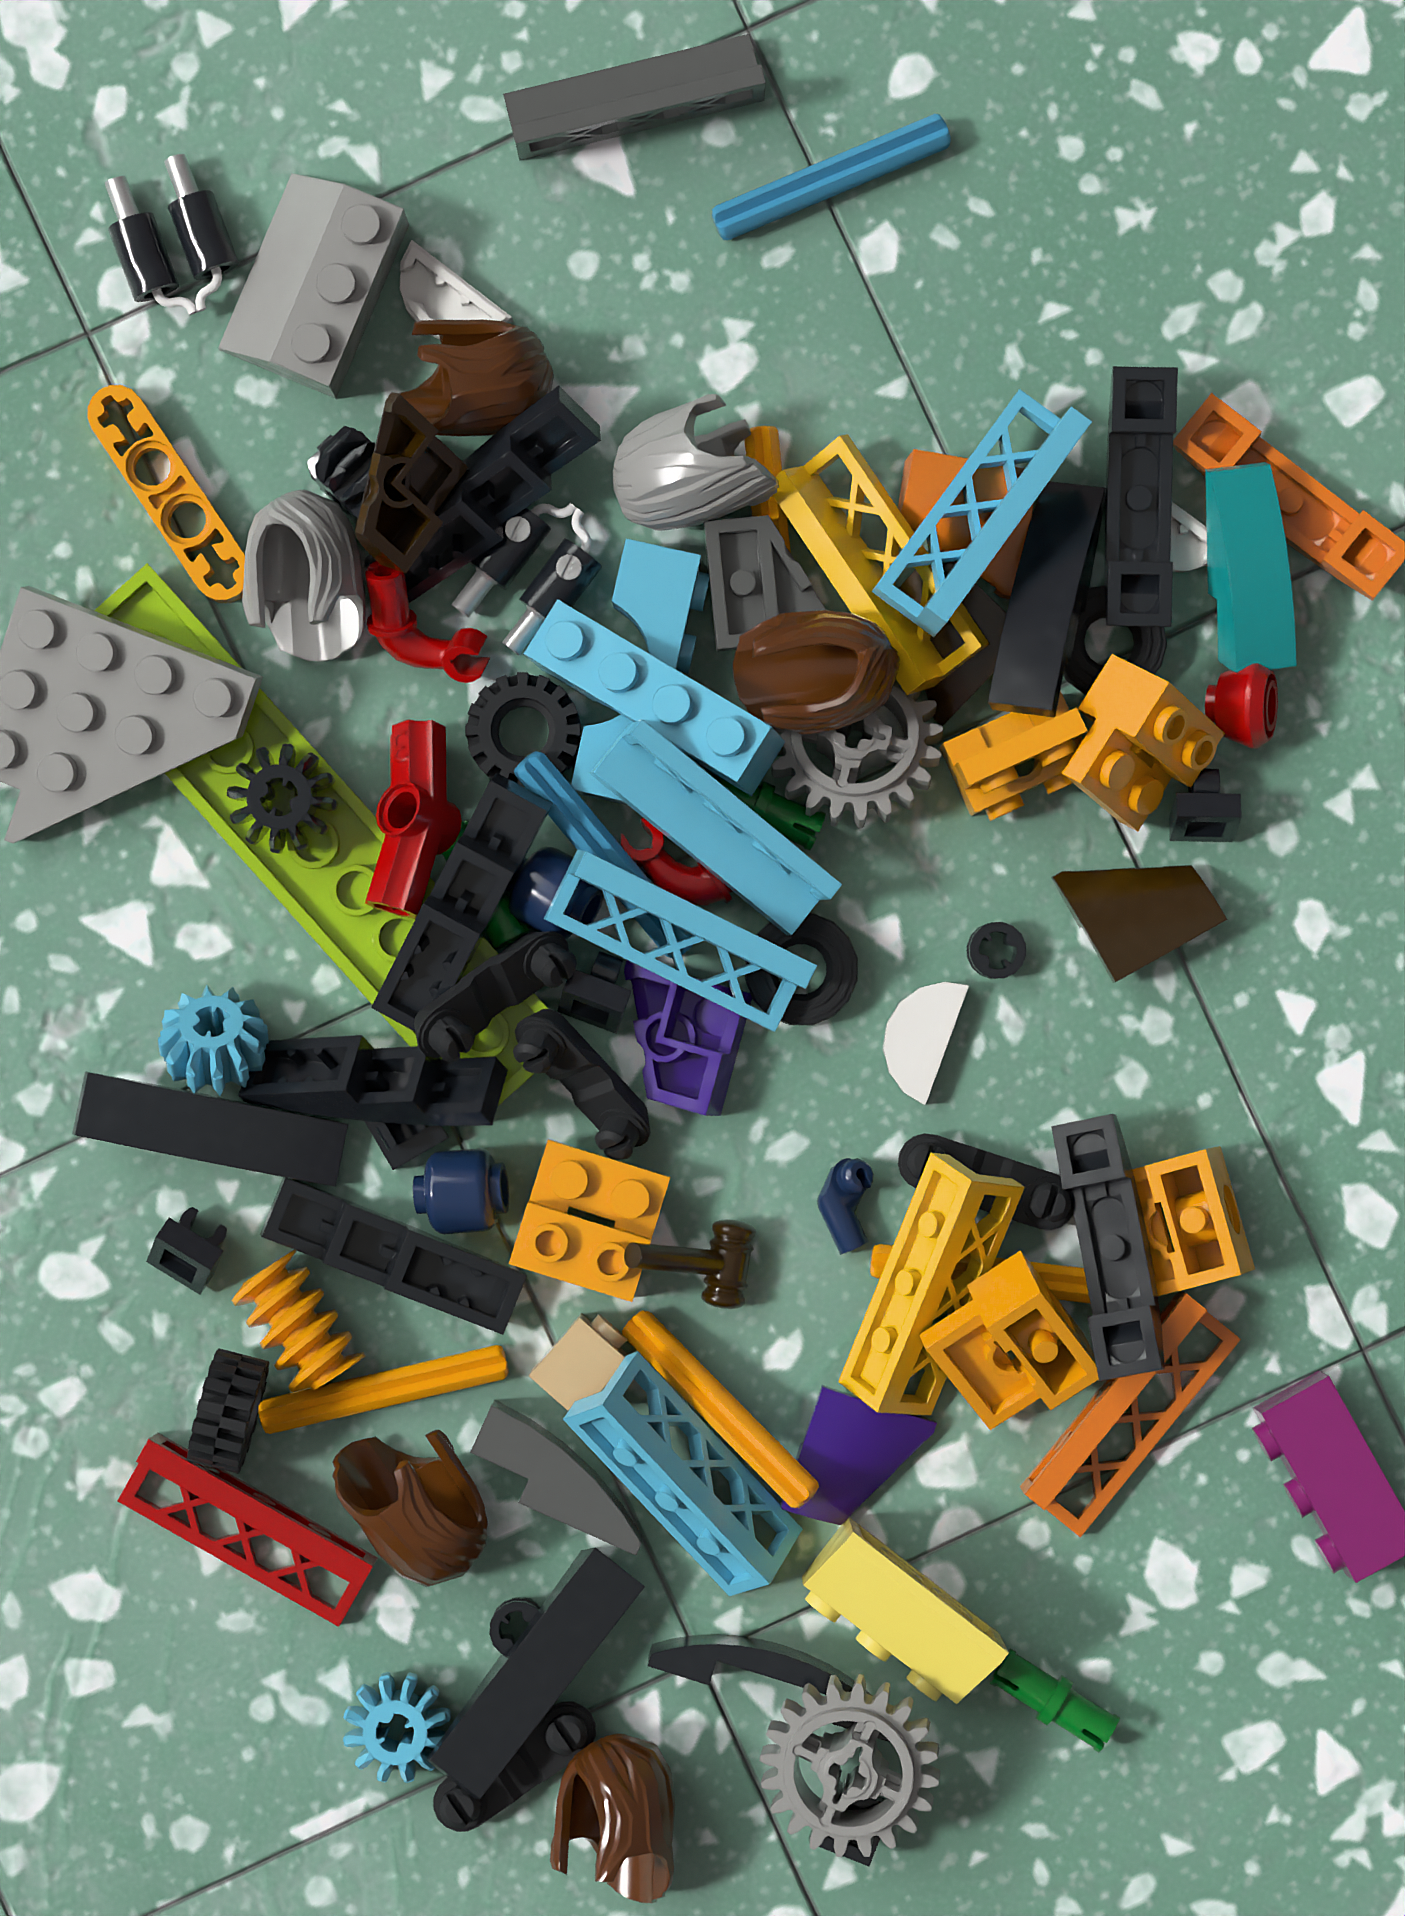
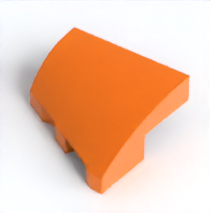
[898,449,1034,599]

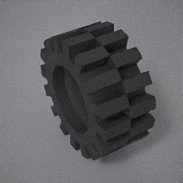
[465,672,582,788]
[187,1348,269,1474]

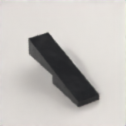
[426,1547,645,1799]

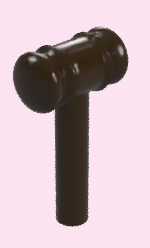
[624,1219,756,1309]

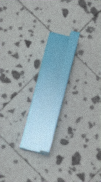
[872,389,1092,637]
[590,719,842,935]
[544,849,817,1032]
[563,1351,803,1596]

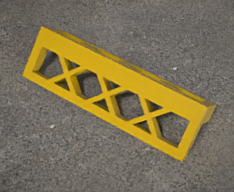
[773,434,989,695]
[838,1152,1025,1416]

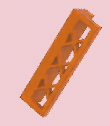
[1020,1291,1241,1538]

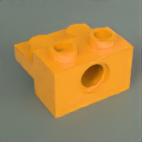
[1062,654,1225,832]
[939,691,1087,821]
[509,1139,671,1302]
[1132,1146,1255,1296]
[919,1250,1099,1430]

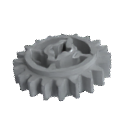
[770,679,943,828]
[759,1674,941,1857]

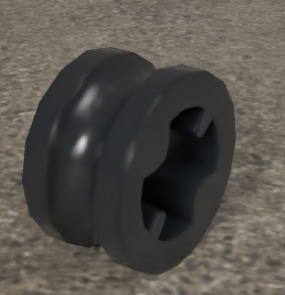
[966,922,1026,979]
[489,1597,541,1654]

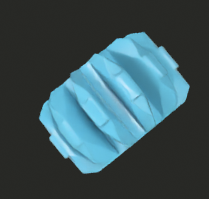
[158,985,269,1096]
[343,1672,451,1783]

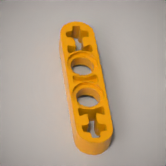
[88,385,245,603]

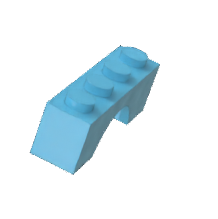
[571,539,709,806]
[524,599,785,796]

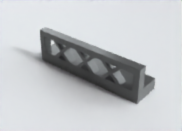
[503,34,766,161]

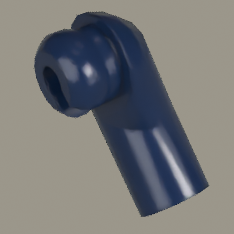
[817,1158,874,1255]

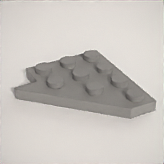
[0,586,263,843]

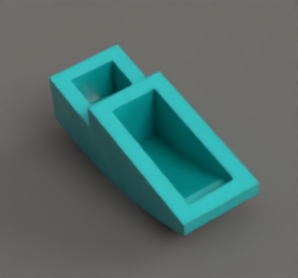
[1205,462,1297,673]

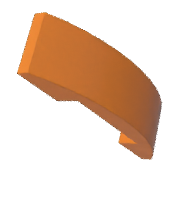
[1173,393,1405,601]

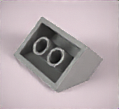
[218,174,409,399]

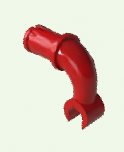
[365,561,490,683]
[621,818,733,905]

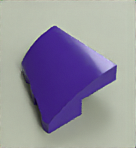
[624,960,752,1116]
[780,1385,937,1525]

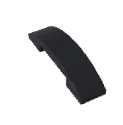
[1105,366,1178,627]
[1051,1114,1165,1381]
[647,1634,890,1742]

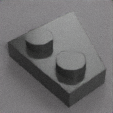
[704,515,826,652]

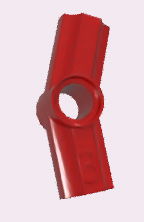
[365,719,462,919]

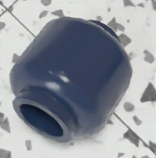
[508,847,604,939]
[413,1148,509,1235]

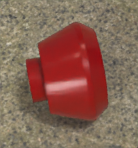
[1205,663,1278,749]

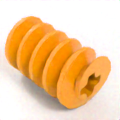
[231,1249,365,1392]

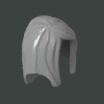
[613,394,779,531]
[242,489,366,661]

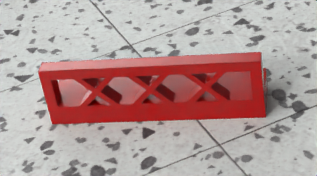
[117,1432,378,1627]

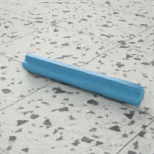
[712,114,951,240]
[514,751,693,959]

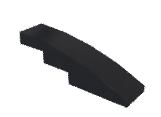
[364,386,601,603]
[988,481,1106,718]
[371,772,553,1032]
[238,1035,508,1126]
[72,1071,349,1187]
[260,1177,527,1335]

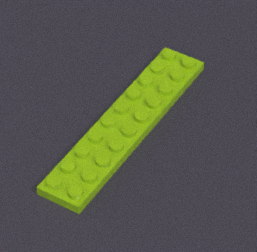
[94,563,549,1106]

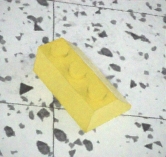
[802,1517,1009,1704]

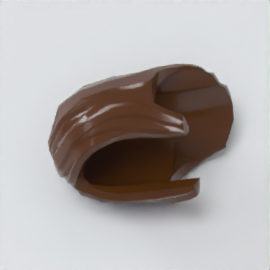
[398,319,554,437]
[733,610,900,734]
[332,1430,488,1587]
[550,1733,675,1903]

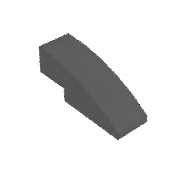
[470,1400,642,1555]

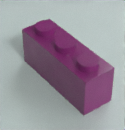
[1252,1371,1405,1583]

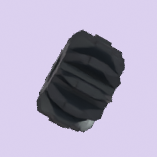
[307,426,375,525]
[227,743,338,854]

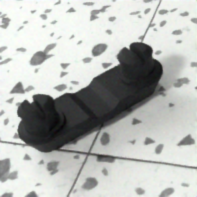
[414,931,577,1062]
[513,1009,651,1160]
[898,1133,1074,1230]
[433,1702,596,1832]

